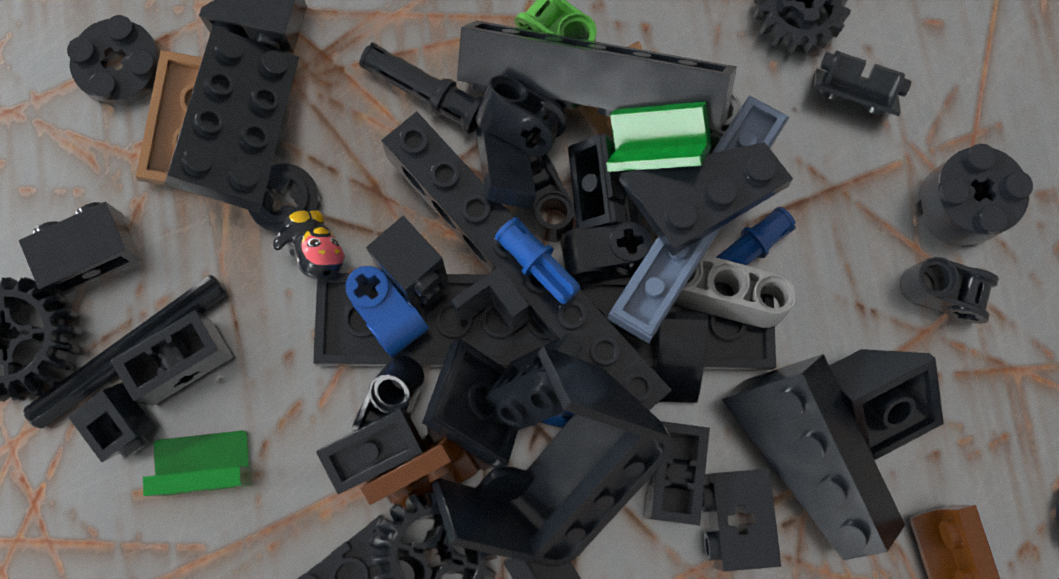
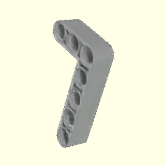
[674,93,797,328]

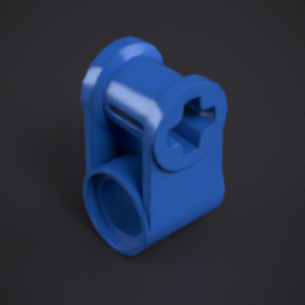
[345,266,429,358]

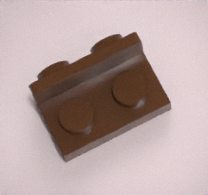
[360,437,479,510]
[910,505,1000,579]

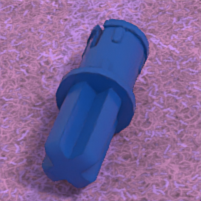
[716,207,796,265]
[495,217,580,304]

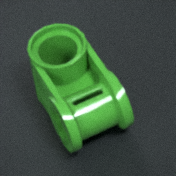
[514,0,597,41]

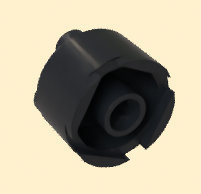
[919,143,1033,246]

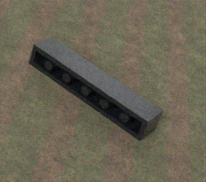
[457,20,737,134]

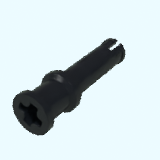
[359,42,483,134]

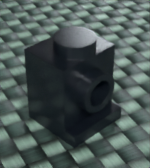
[68,382,155,463]

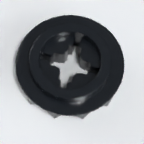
[248,163,320,233]

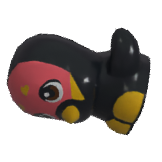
[273,210,345,280]

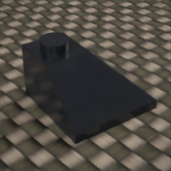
[829,349,944,460]

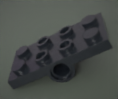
[164,26,299,213]

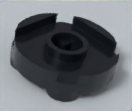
[67,15,160,106]

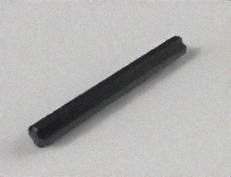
[23,275,227,429]

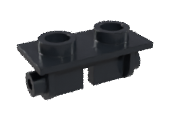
[814,50,911,116]

